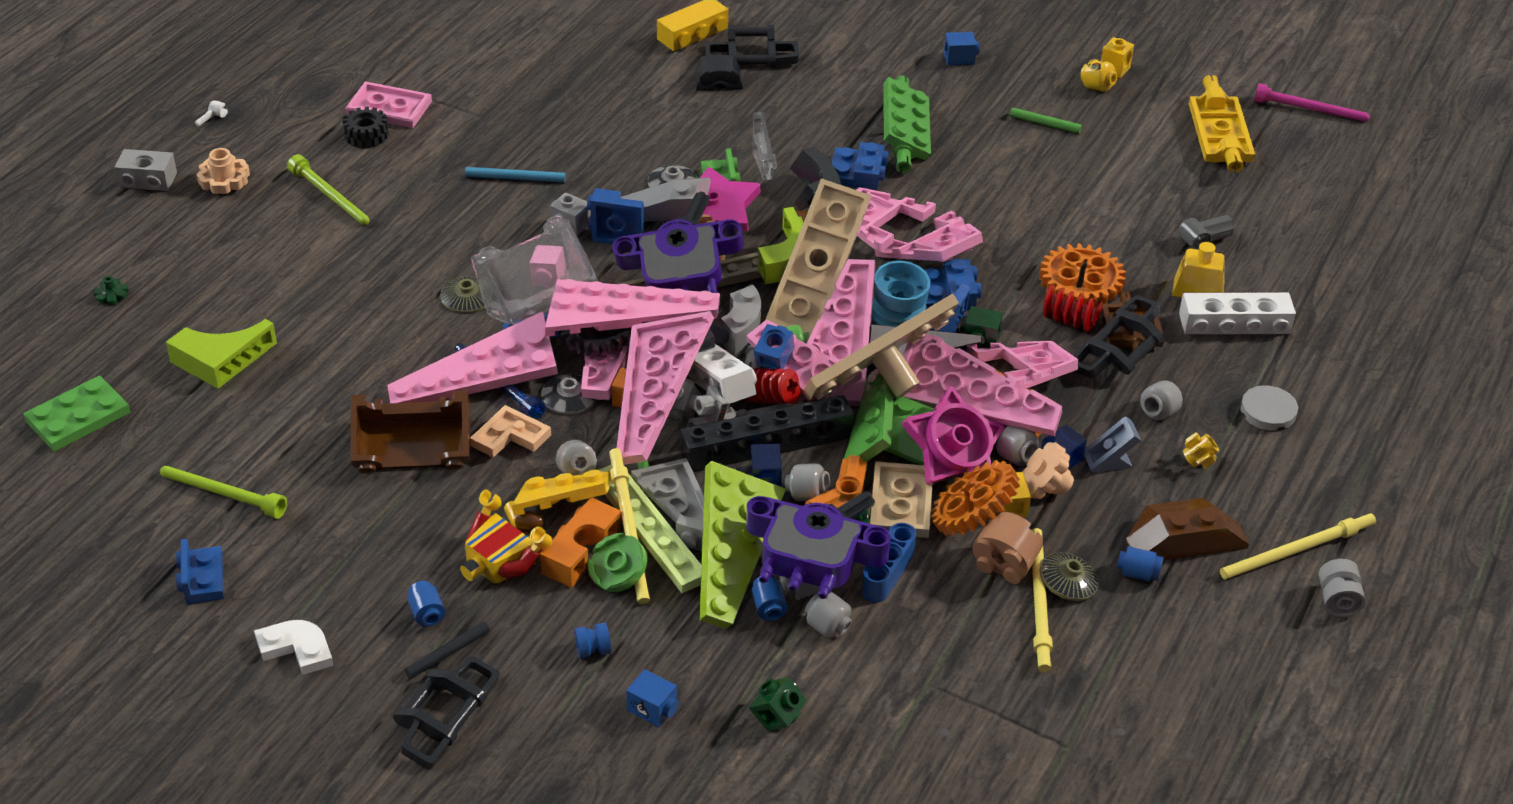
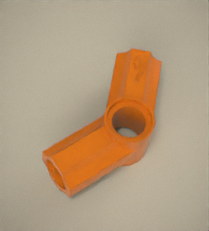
[805,455,867,508]

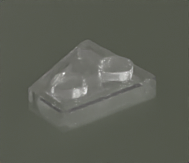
[752,112,777,180]

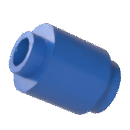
[1117,546,1163,582]
[752,575,788,621]
[407,581,446,627]

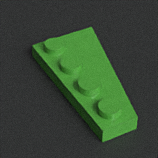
[844,369,894,462]

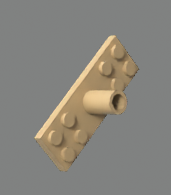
[765,179,871,337]
[803,294,959,402]

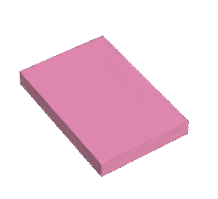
[345,82,432,128]

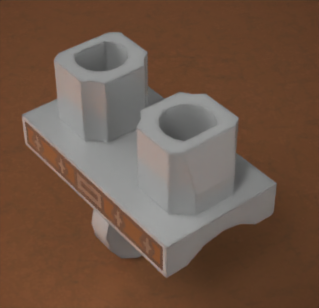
[687,385,736,428]

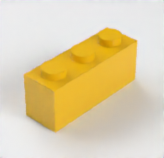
[657,0,728,51]

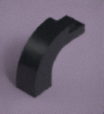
[789,146,841,210]

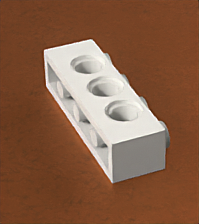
[1179,293,1296,334]
[687,344,757,404]

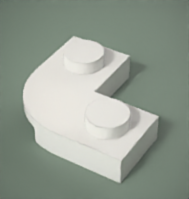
[254,620,334,675]

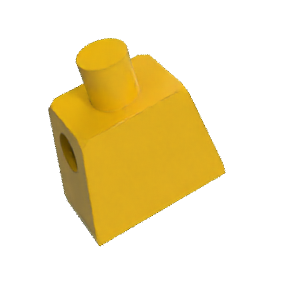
[1172,242,1224,297]

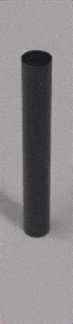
[404,621,490,679]

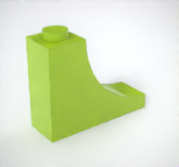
[166,319,277,389]

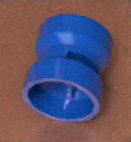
[574,623,611,659]

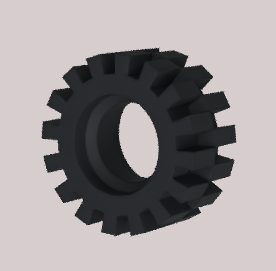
[342,107,389,148]

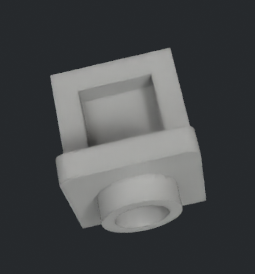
[676,515,703,551]

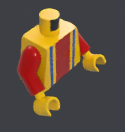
[460,490,552,583]

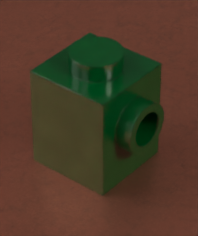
[960,306,1003,348]

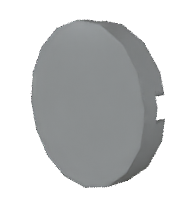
[1240,385,1298,431]

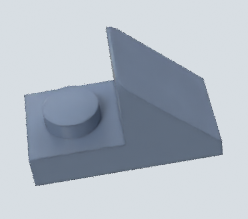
[1082,416,1142,473]

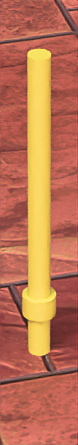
[609,448,650,604]
[1220,513,1376,580]
[1031,528,1053,673]

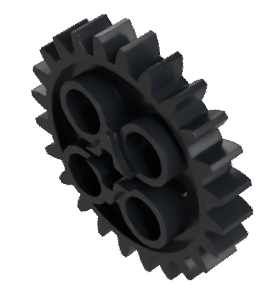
[558,321,646,356]

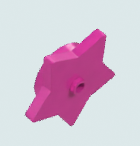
[700,167,761,231]
[901,386,1005,485]

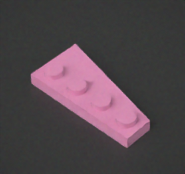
[746,320,862,402]
[581,345,629,400]

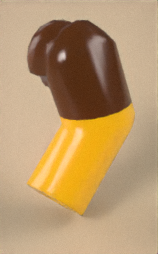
[504,501,543,531]

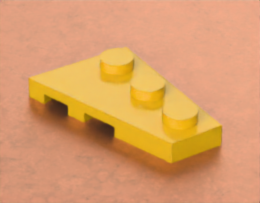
[512,470,612,516]

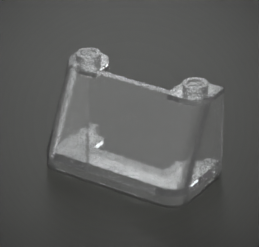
[471,216,598,325]

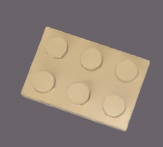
[870,461,932,538]

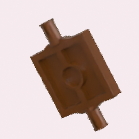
[1101,290,1164,359]

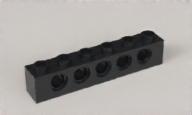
[681,395,854,472]

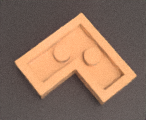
[470,405,551,457]

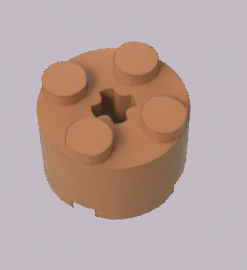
[972,512,1043,584]

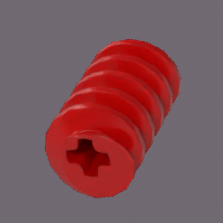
[1043,285,1103,333]
[743,368,801,405]

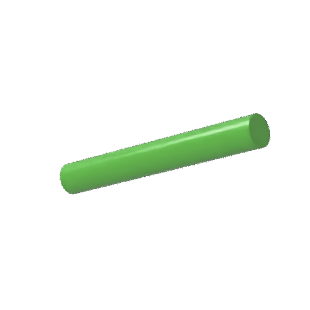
[1010,107,1082,134]

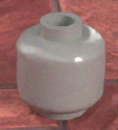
[1140,380,1183,420]
[996,426,1039,466]
[556,440,597,476]
[785,464,830,502]
[805,592,852,638]

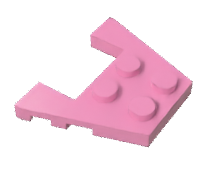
[856,187,936,252]
[874,211,983,262]
[967,341,1078,388]

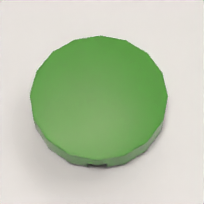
[587,533,647,592]

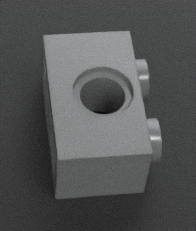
[114,149,177,191]

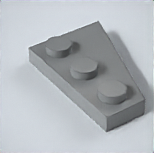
[631,458,704,523]

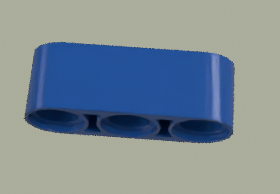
[862,523,916,603]

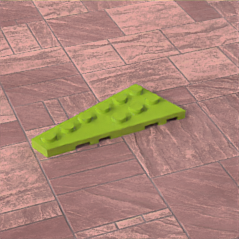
[700,461,786,629]

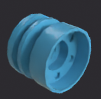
[871,261,930,327]

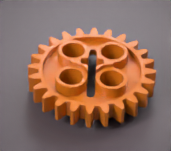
[1039,243,1126,307]
[930,460,1020,537]

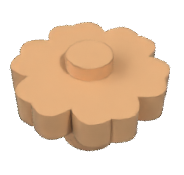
[197,148,250,194]
[1022,442,1074,499]

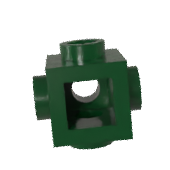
[749,677,807,731]

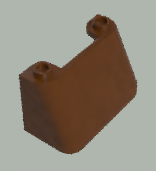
[351,390,471,473]

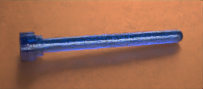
[455,343,546,420]

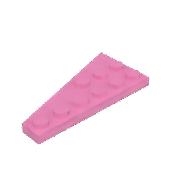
[799,259,875,406]
[545,279,720,336]
[387,311,558,403]
[617,311,714,465]
[894,333,1062,436]

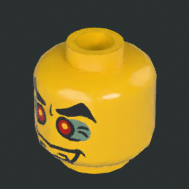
[1080,59,1117,92]

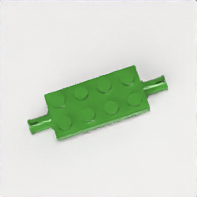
[883,75,931,174]

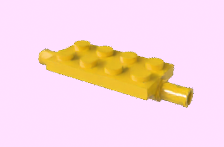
[1189,75,1255,173]

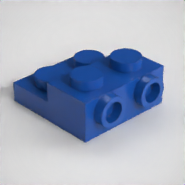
[832,142,889,190]
[587,188,644,244]
[923,259,982,310]

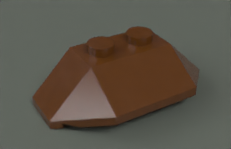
[1126,498,1249,560]

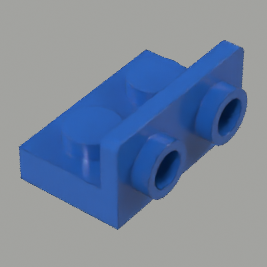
[931,284,972,333]
[176,539,224,604]

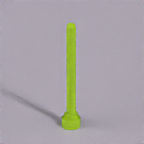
[287,154,369,225]
[160,466,287,519]

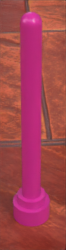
[1254,83,1370,122]

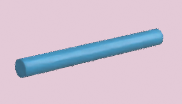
[465,167,566,183]

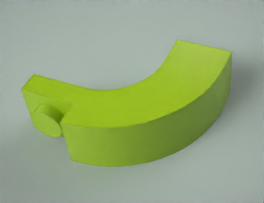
[758,207,804,285]

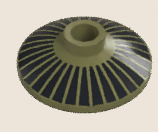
[440,277,494,314]
[1040,553,1098,601]

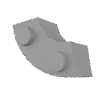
[721,285,761,357]

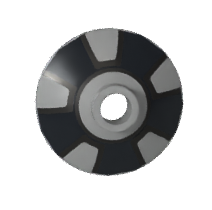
[648,165,697,188]
[541,374,597,415]

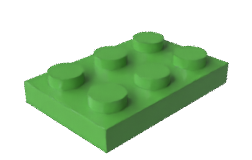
[23,375,131,452]

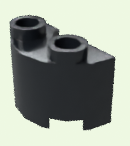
[695,54,743,91]

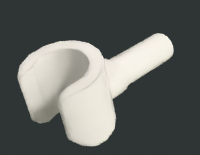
[195,101,228,127]

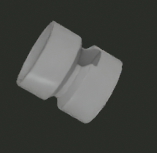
[1318,559,1366,617]

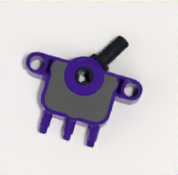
[612,191,744,293]
[746,492,891,599]

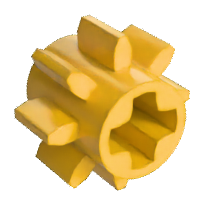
[1183,432,1219,469]

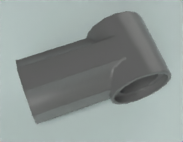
[1178,215,1234,250]

